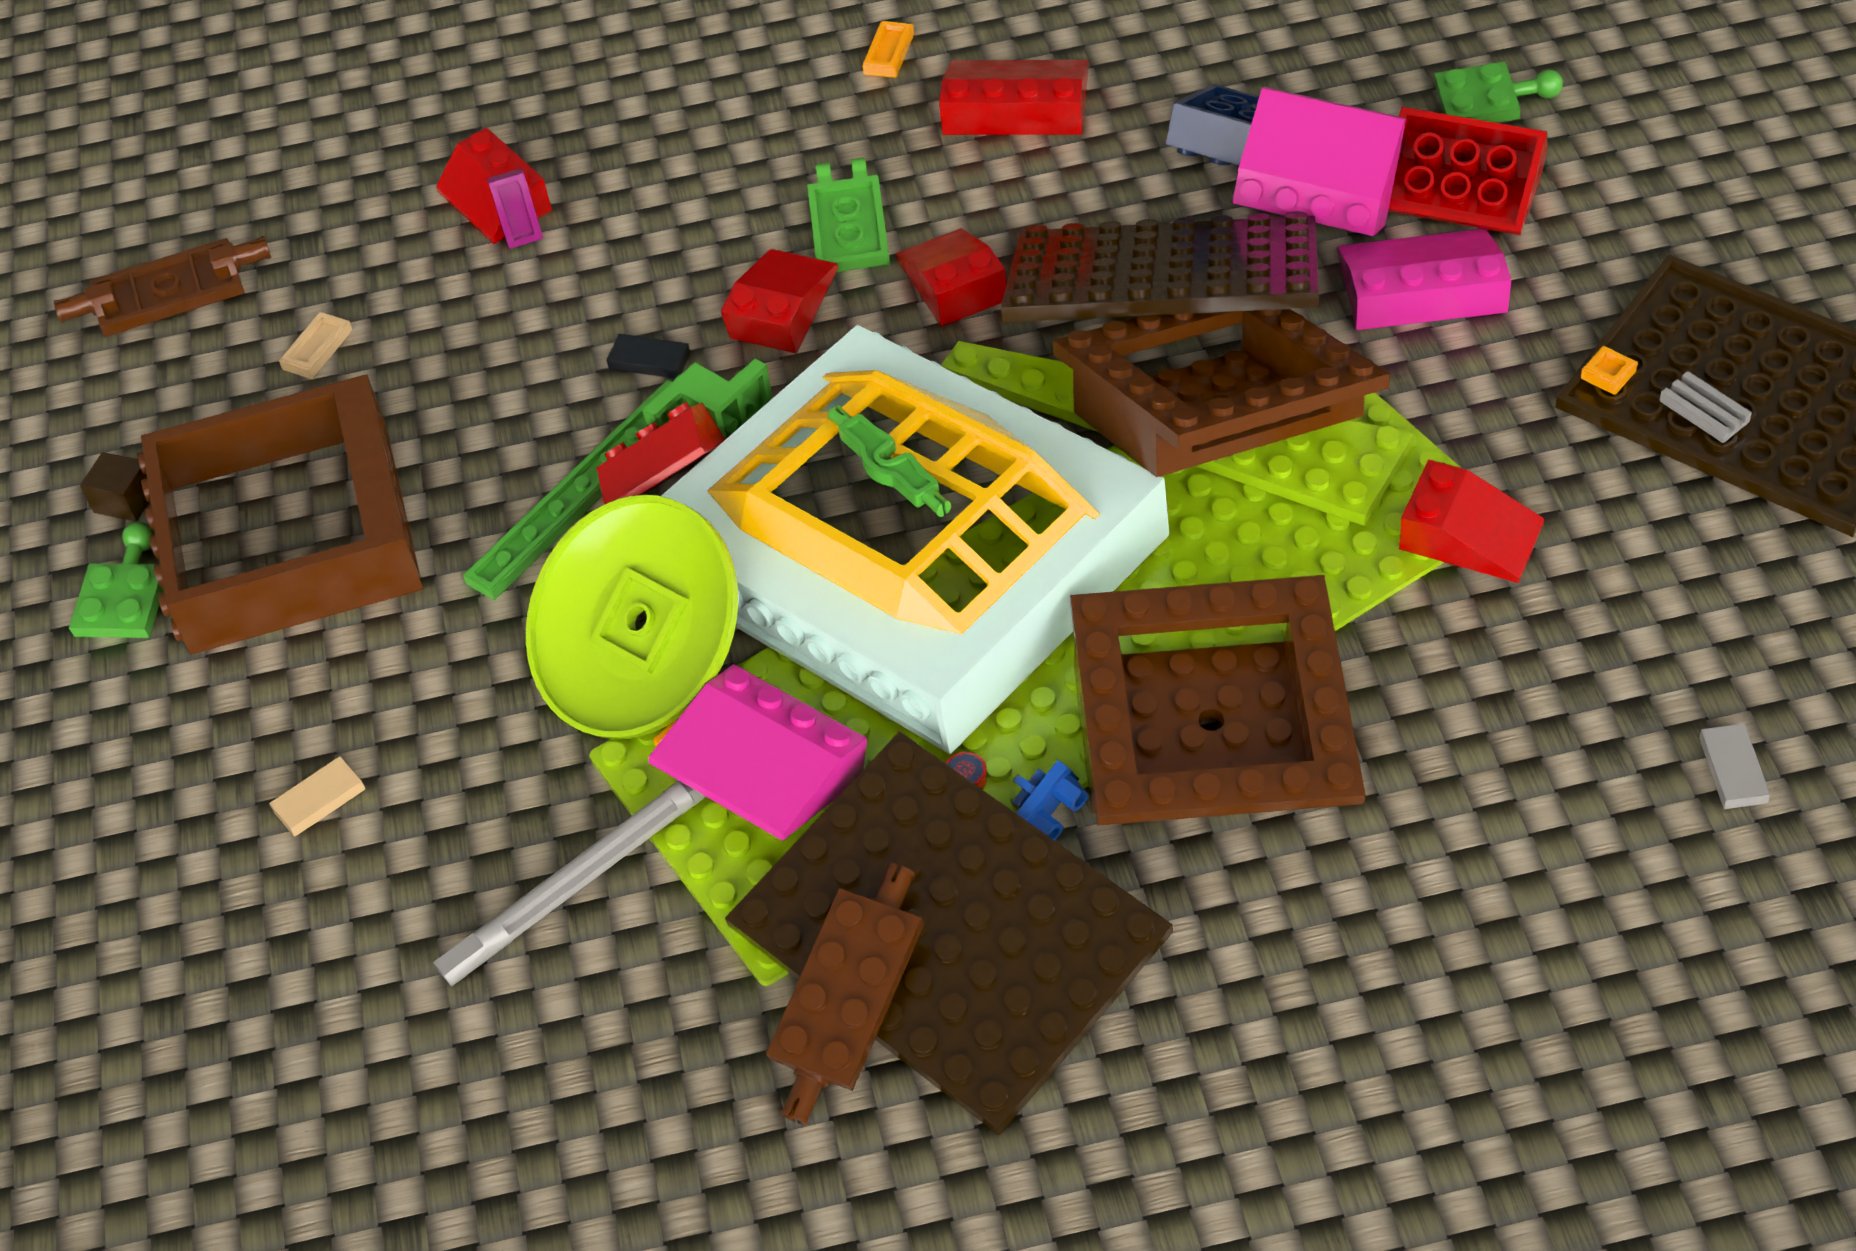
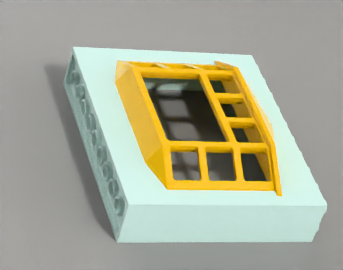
[661,325,1169,754]

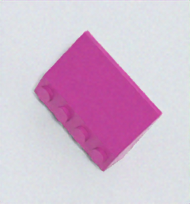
[1233,87,1406,236]
[1337,229,1511,330]
[649,664,867,841]

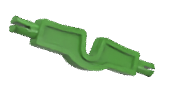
[828,405,951,517]

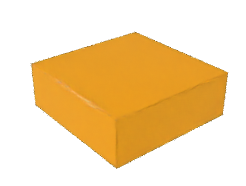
[1581,346,1638,395]

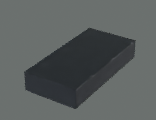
[606,334,690,379]

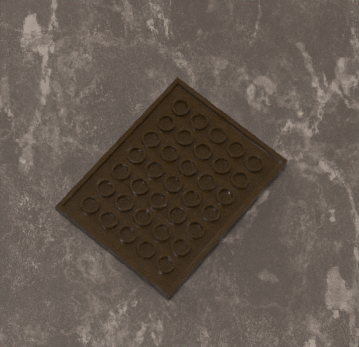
[1001,211,1319,322]
[1555,255,1856,537]
[725,731,1173,1135]

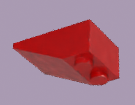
[895,228,1007,327]
[721,249,838,354]
[1399,459,1545,583]

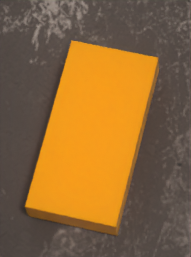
[862,21,914,78]

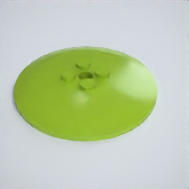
[526,495,738,739]

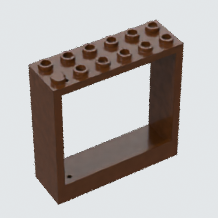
[137,374,424,655]

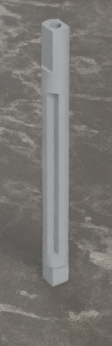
[433,780,706,987]

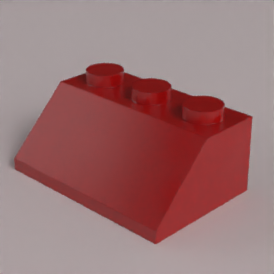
[436,127,552,244]
[596,402,725,504]

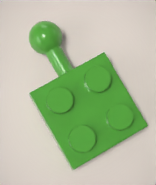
[1435,61,1563,123]
[69,522,164,638]

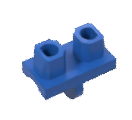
[1012,760,1089,841]

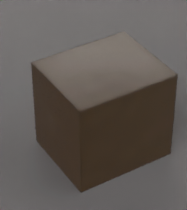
[80,452,149,522]

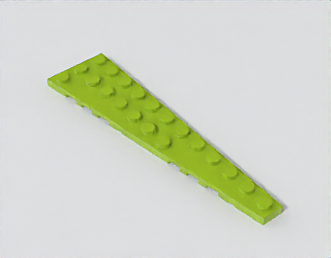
[941,341,1414,526]

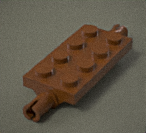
[54,236,272,337]
[766,863,925,1126]

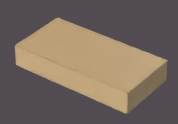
[279,312,353,379]
[269,756,365,837]

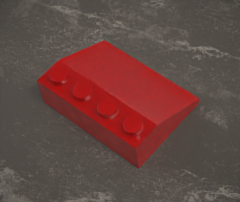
[939,60,1089,135]
[1388,107,1548,235]

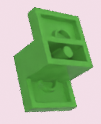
[642,358,773,440]

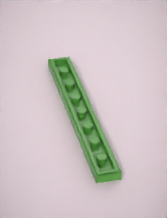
[463,379,672,600]

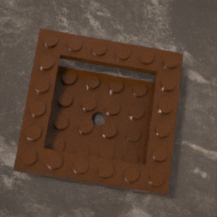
[1053,309,1390,477]
[1070,575,1366,826]

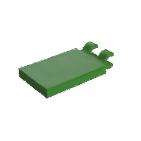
[807,158,890,272]

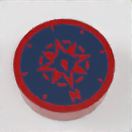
[945,752,987,789]

